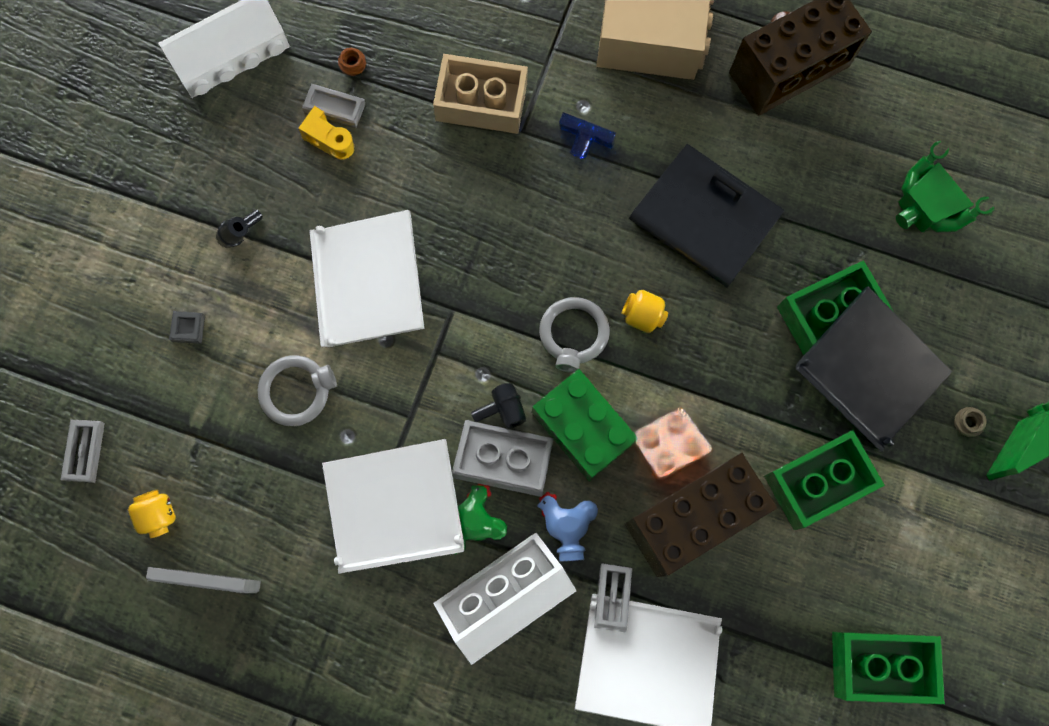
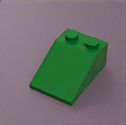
[986,401,1049,481]

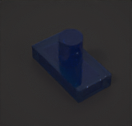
[559,112,616,159]

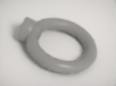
[539,297,610,373]
[258,355,337,426]

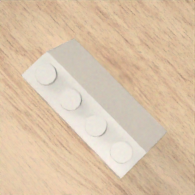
[158,0,290,98]
[433,533,576,665]

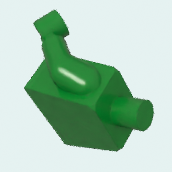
[896,141,995,233]

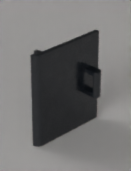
[629,144,785,288]
[796,287,952,452]

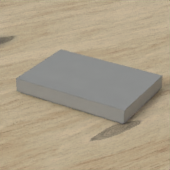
[452,420,554,497]
[146,567,261,593]

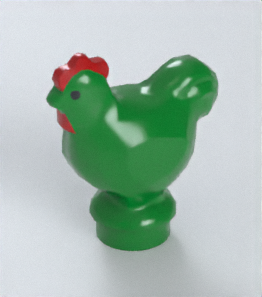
[454,484,507,555]

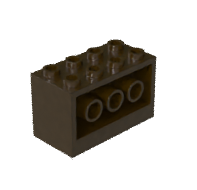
[729,0,872,116]
[625,453,777,577]

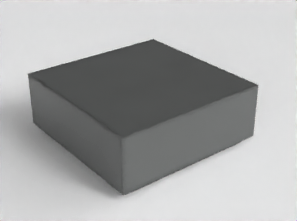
[169,311,205,344]

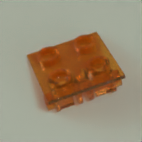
[634,407,714,480]

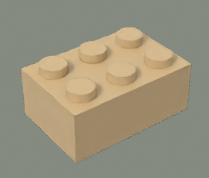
[433,54,528,134]

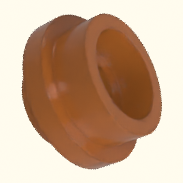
[338,48,366,76]

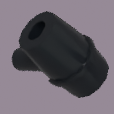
[216,210,263,248]
[471,383,526,429]

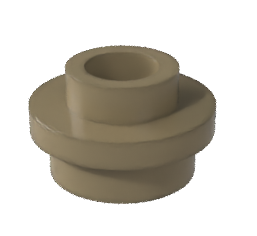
[954,407,986,437]

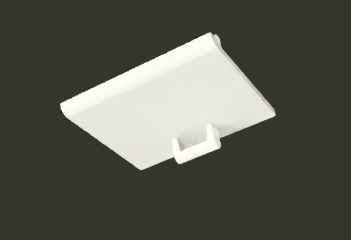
[310,210,424,347]
[322,439,464,573]
[575,594,722,726]

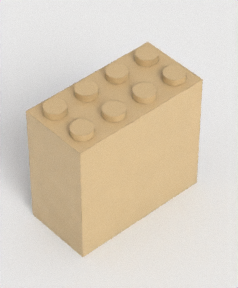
[596,0,714,80]

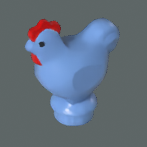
[537,492,598,562]

